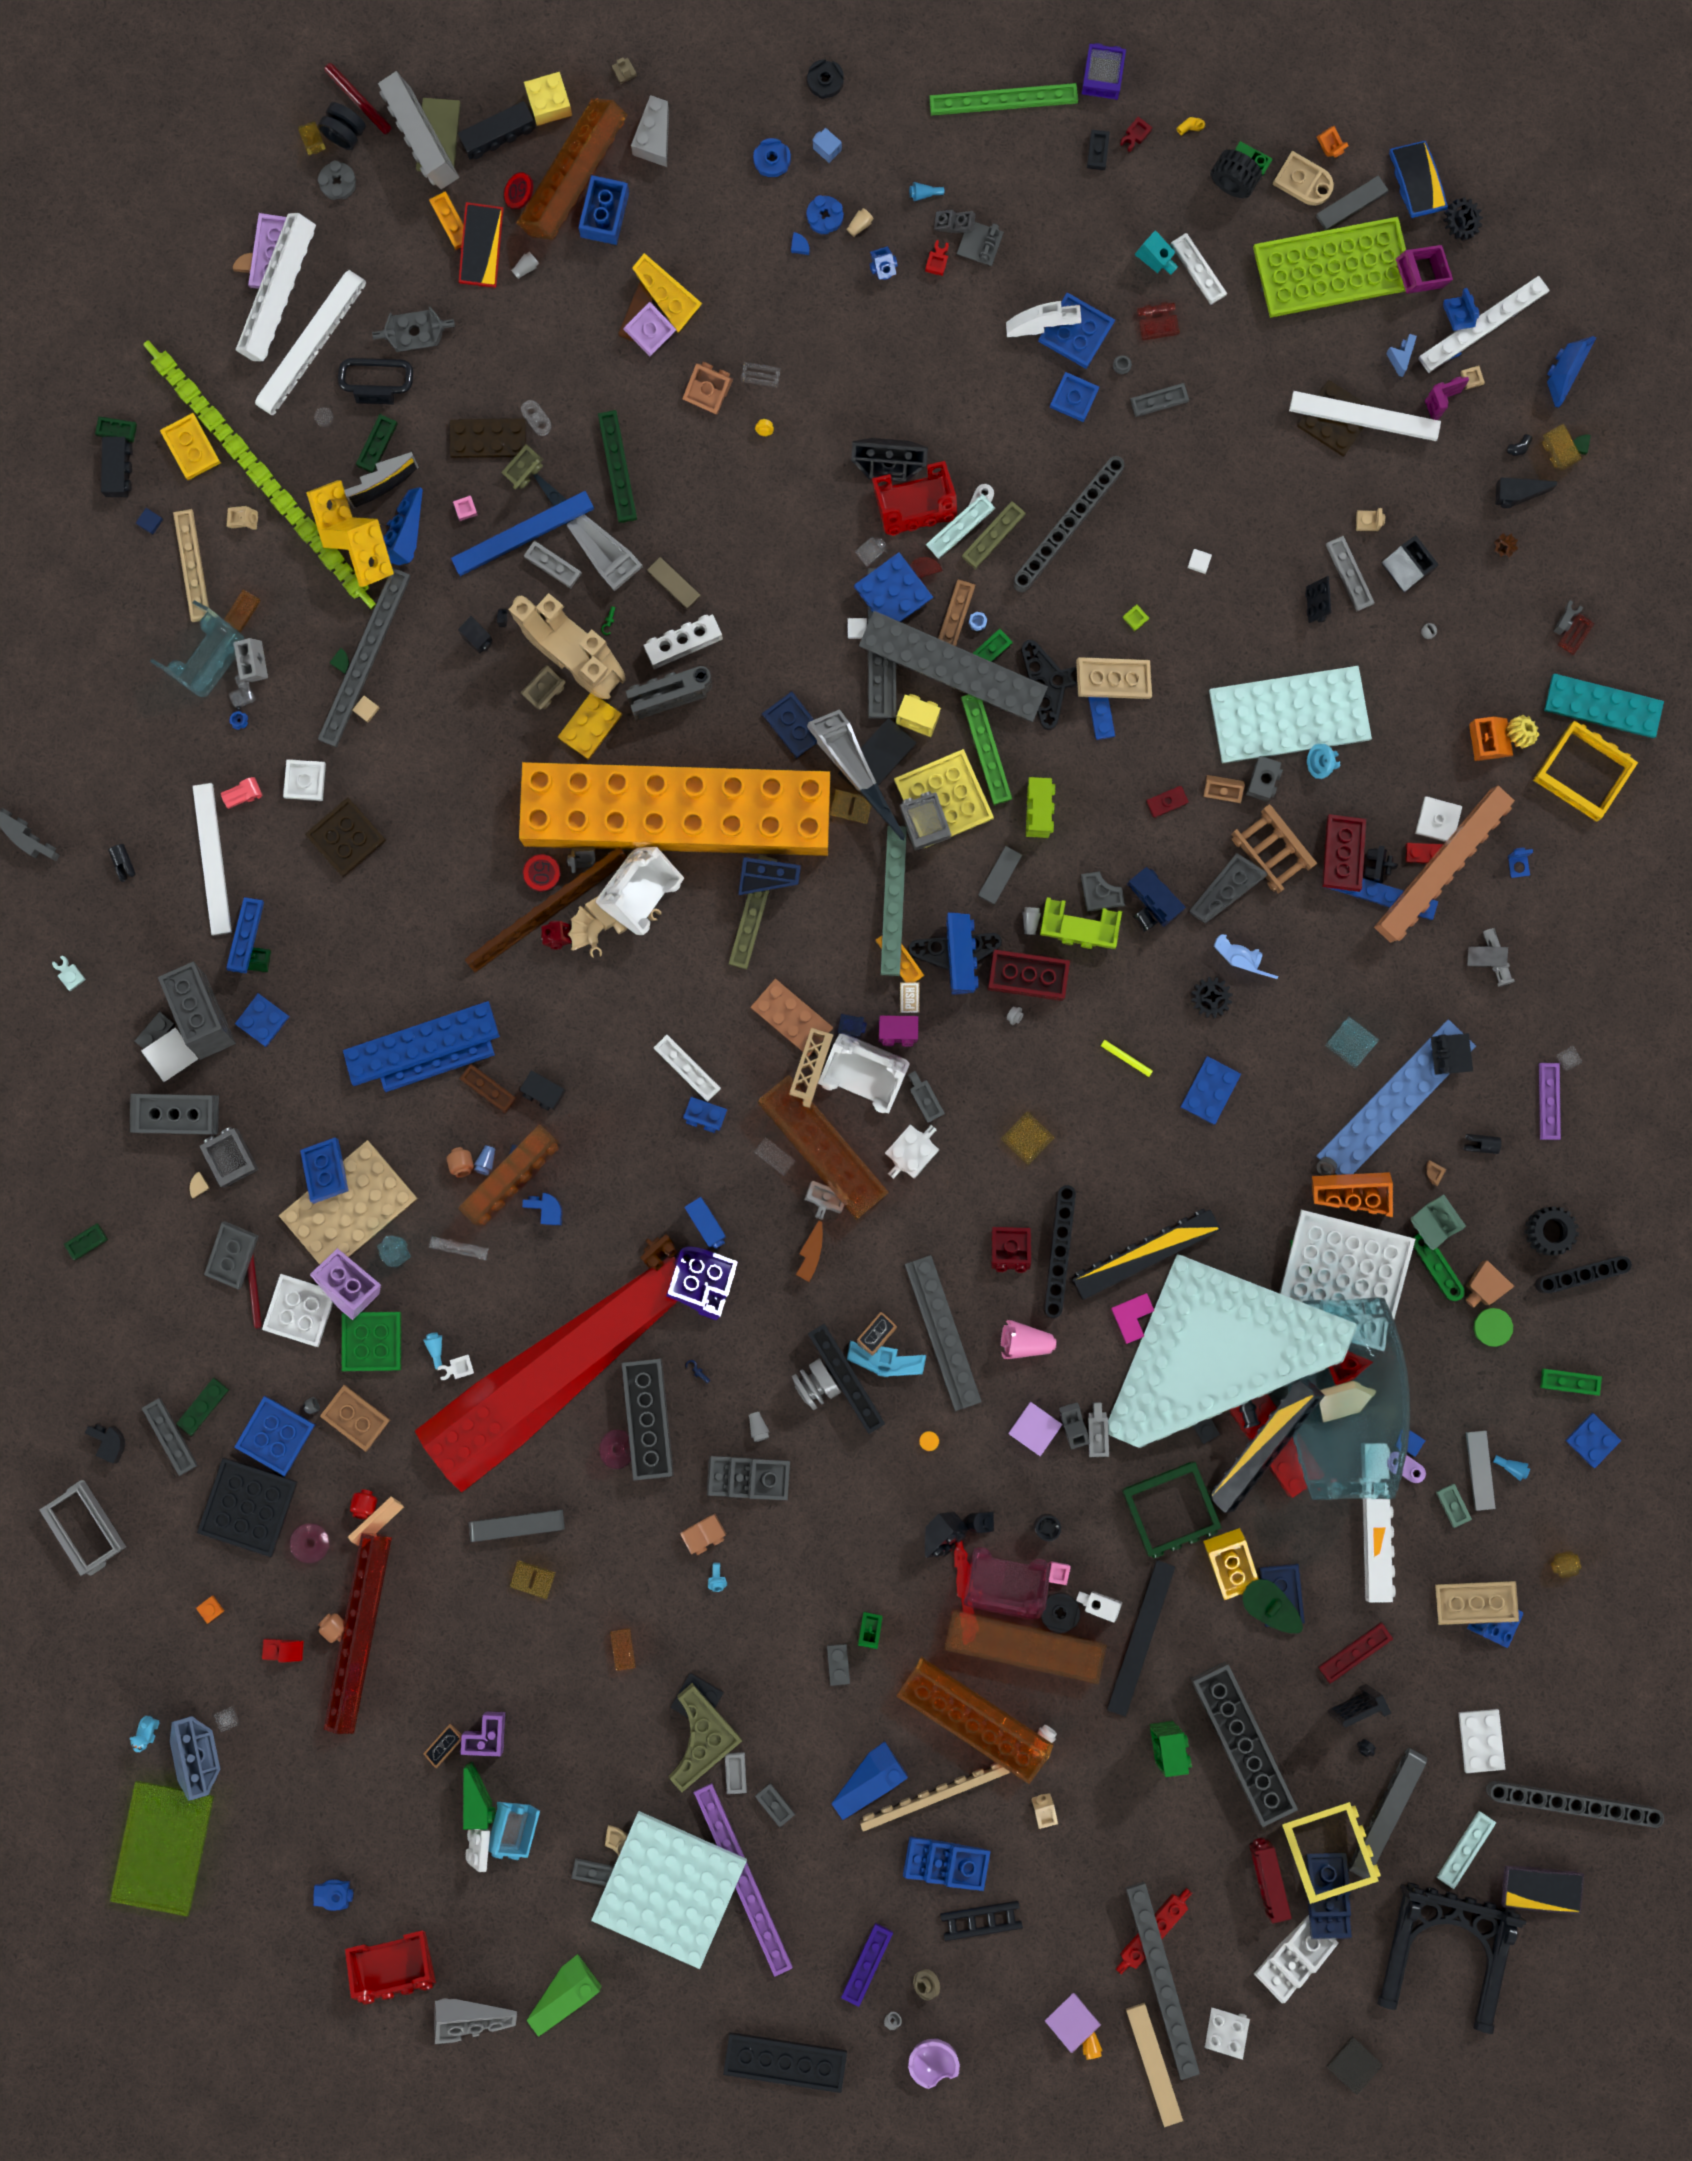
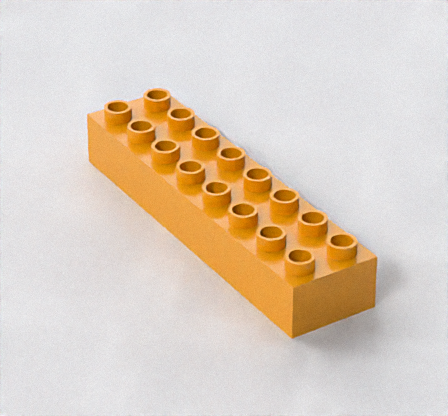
[519,762,830,856]

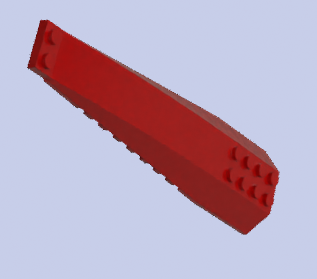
[415,1256,677,1492]

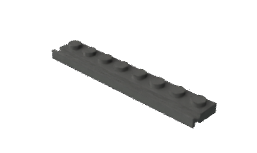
[867,568,896,719]
[905,1255,982,1411]

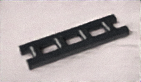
[940,1901,1023,1941]

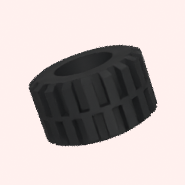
[1210,149,1262,199]
[1524,1207,1579,1255]

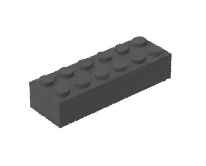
[622,1358,674,1481]

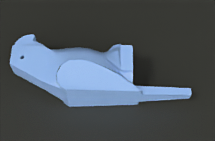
[1214,934,1278,979]

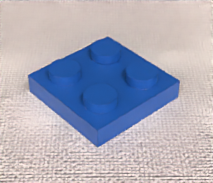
[1050,372,1099,422]
[235,993,290,1047]
[1565,1413,1621,1468]

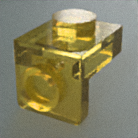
[298,121,326,156]

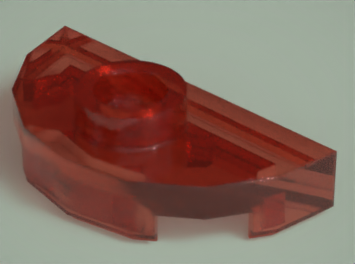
[910,557,943,578]

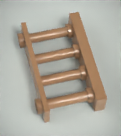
[1231,804,1317,894]

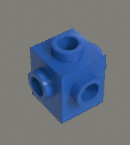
[869,246,898,280]

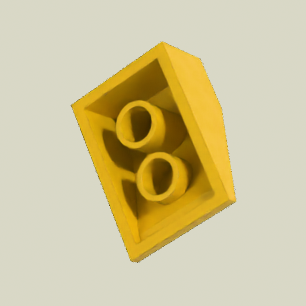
[1203,1528,1258,1600]

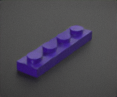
[841,1923,893,2007]

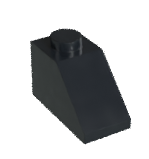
[458,616,492,654]

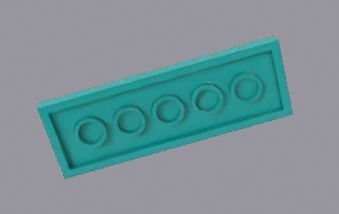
[1544,674,1664,738]

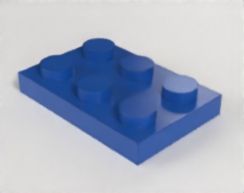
[1181,1056,1241,1125]
[300,1138,349,1204]

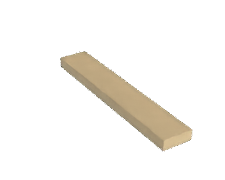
[173,509,211,622]
[1126,2003,1183,2127]

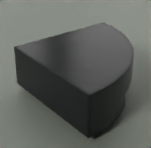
[497,608,507,627]

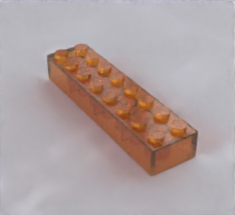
[516,99,627,240]
[758,1075,889,1220]
[944,1608,1107,1684]
[897,1657,1054,1784]

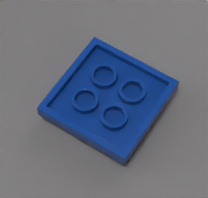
[1038,293,1115,369]
[854,552,933,622]
[234,1396,316,1476]

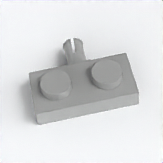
[804,1181,848,1220]

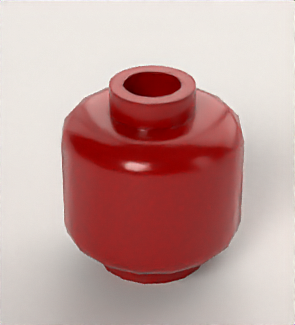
[349,1489,378,1520]

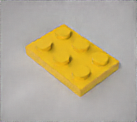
[160,413,221,480]
[558,693,622,760]

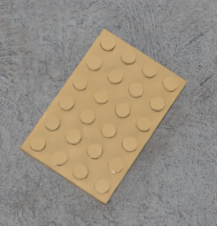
[279,1140,418,1264]

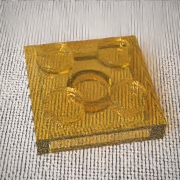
[1001,1111,1055,1165]

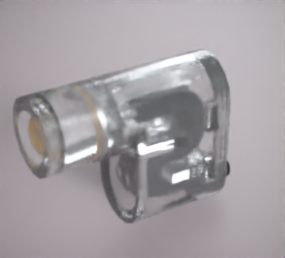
[228,675,256,711]

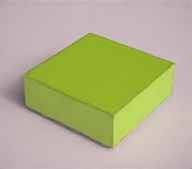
[1122,605,1149,631]

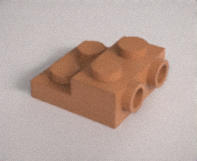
[683,362,733,414]

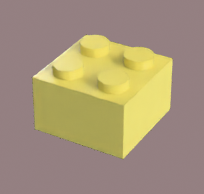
[524,72,572,126]
[896,694,941,737]

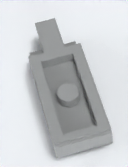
[1088,1402,1109,1457]

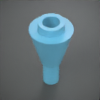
[423,1332,442,1369]

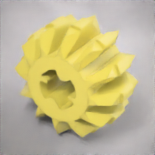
[1506,715,1540,749]

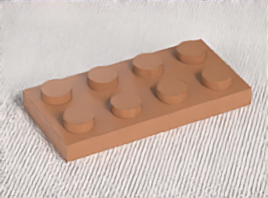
[751,978,833,1057]

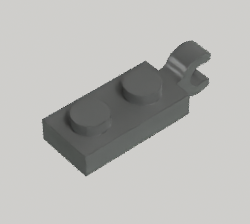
[908,1071,945,1123]

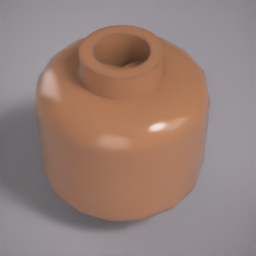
[447,1147,474,1177]
[318,1613,348,1643]

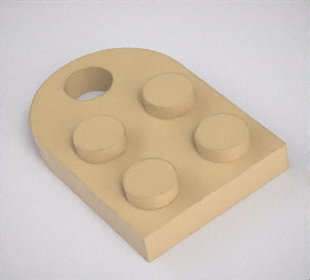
[1272,151,1334,206]

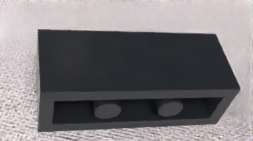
[101,437,133,497]

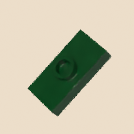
[95,416,137,442]
[64,1223,108,1261]

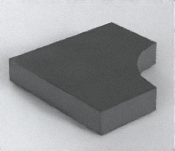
[1081,871,1125,912]

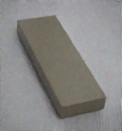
[647,557,701,610]

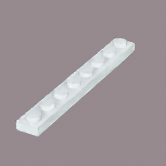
[1418,276,1550,373]

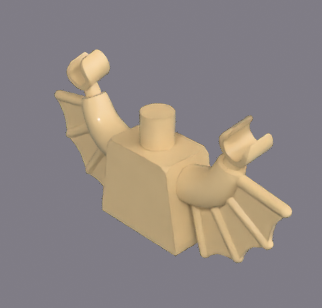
[568,896,661,958]

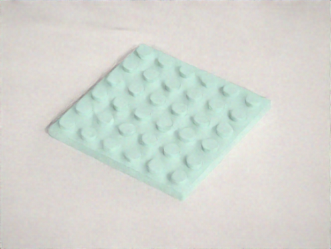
[591,1811,747,1969]

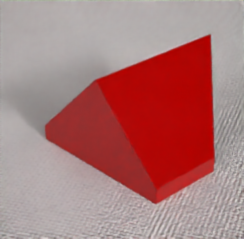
[1328,1351,1373,1385]

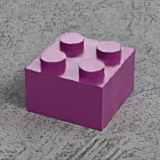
[879,1016,918,1047]

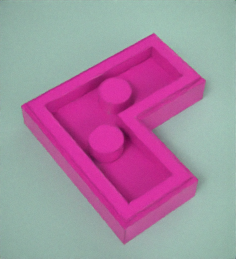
[1111,1293,1154,1344]

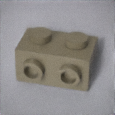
[521,665,566,710]

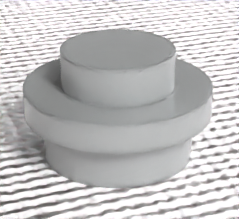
[1007,1007,1023,1025]

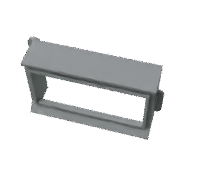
[39,1480,127,1576]

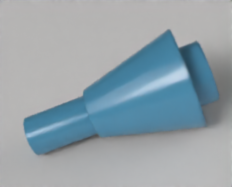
[909,182,944,201]
[1493,1455,1530,1481]

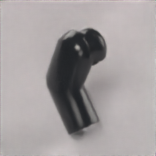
[1507,434,1533,456]

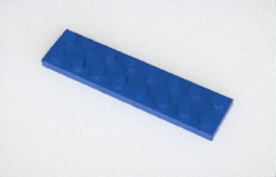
[343,1001,500,1086]

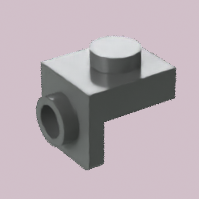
[567,847,596,873]

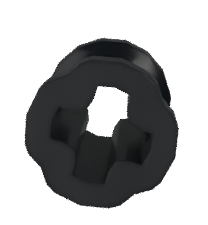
[1133,907,1158,932]

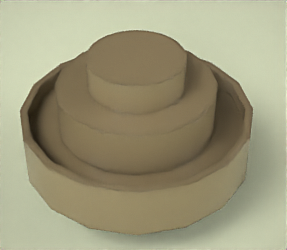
[913,1969,940,2001]

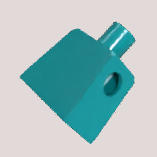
[1135,230,1178,275]

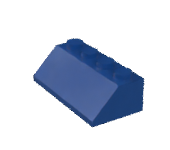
[946,913,978,994]

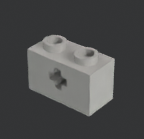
[233,638,268,682]

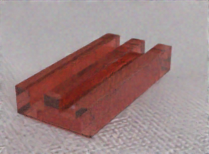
[1558,613,1595,655]

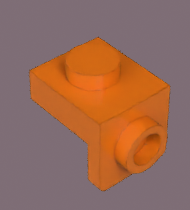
[1317,126,1349,158]

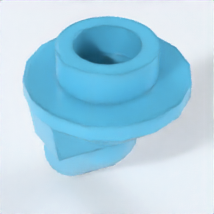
[708,1563,727,1592]

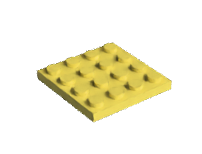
[894,749,994,848]

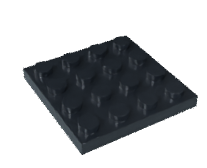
[197,1458,298,1557]

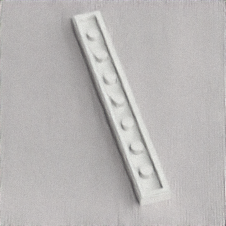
[1289,391,1441,441]
[193,783,232,936]

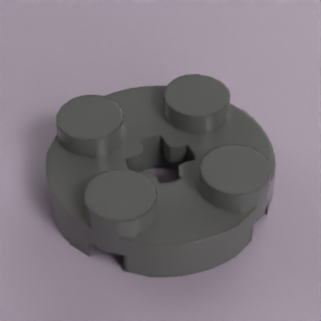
[318,160,356,200]

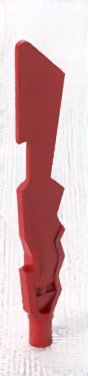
[954,1541,979,1645]

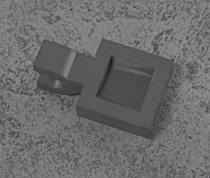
[1554,600,1583,635]

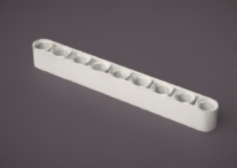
[255,270,366,415]

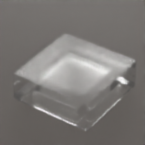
[1555,1046,1583,1072]

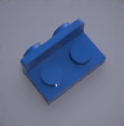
[1443,288,1479,331]
[683,1097,727,1133]

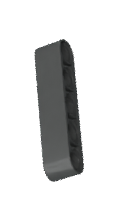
[468,1509,565,1542]

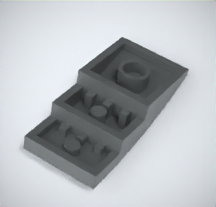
[706,1456,790,1500]

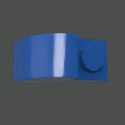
[522,1193,563,1226]

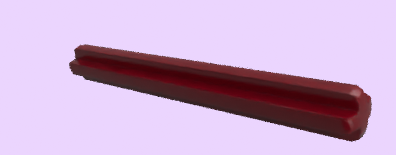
[324,63,392,134]

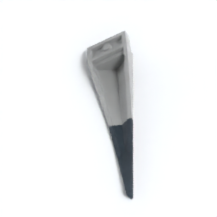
[532,474,643,591]
[807,709,905,841]

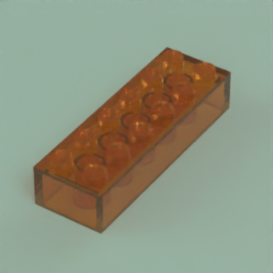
[458,1124,560,1226]

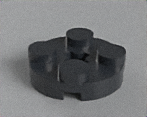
[807,59,844,99]
[1040,1593,1080,1633]

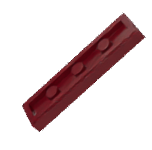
[1318,1622,1393,1684]

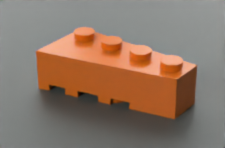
[1312,1172,1393,1217]

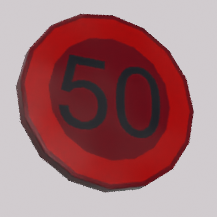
[504,172,533,210]
[523,854,561,892]

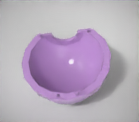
[908,2038,960,2089]

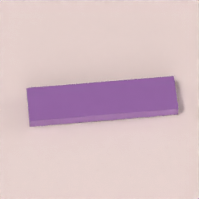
[1539,1063,1561,1140]

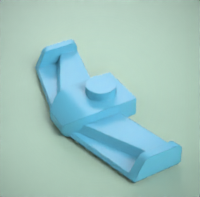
[846,1340,926,1377]

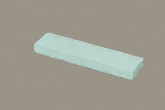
[926,493,995,559]
[1436,1811,1496,1889]

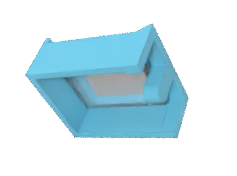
[488,1802,540,1860]

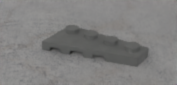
[1189,853,1267,924]

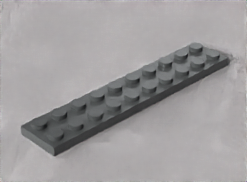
[859,611,1048,722]

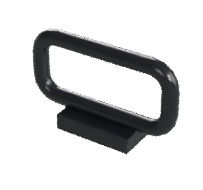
[338,358,413,405]

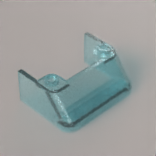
[150,600,244,697]

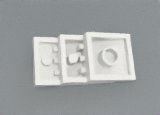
[1254,1915,1338,2003]

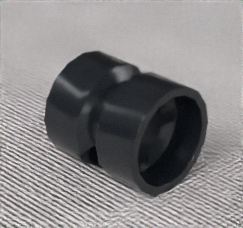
[1034,1514,1061,1541]

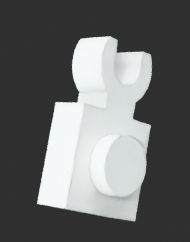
[438,1355,474,1380]

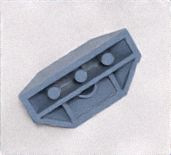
[170,1716,220,1801]

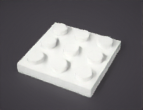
[262,1274,333,1347]

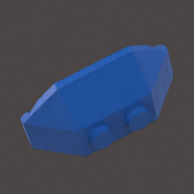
[1547,336,1596,408]

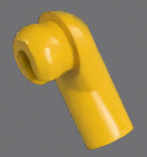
[1176,117,1205,136]

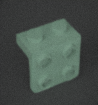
[1411,1195,1466,1250]

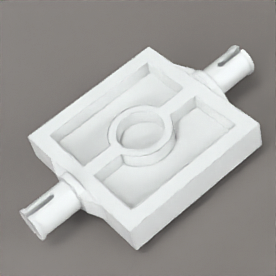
[885,1125,939,1179]

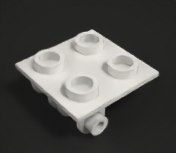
[1205,2008,1250,2060]

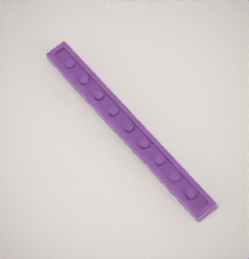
[694,1783,793,1977]

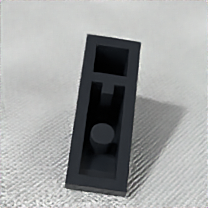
[1495,477,1557,508]

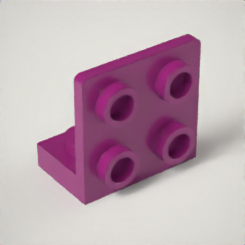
[1425,376,1469,420]

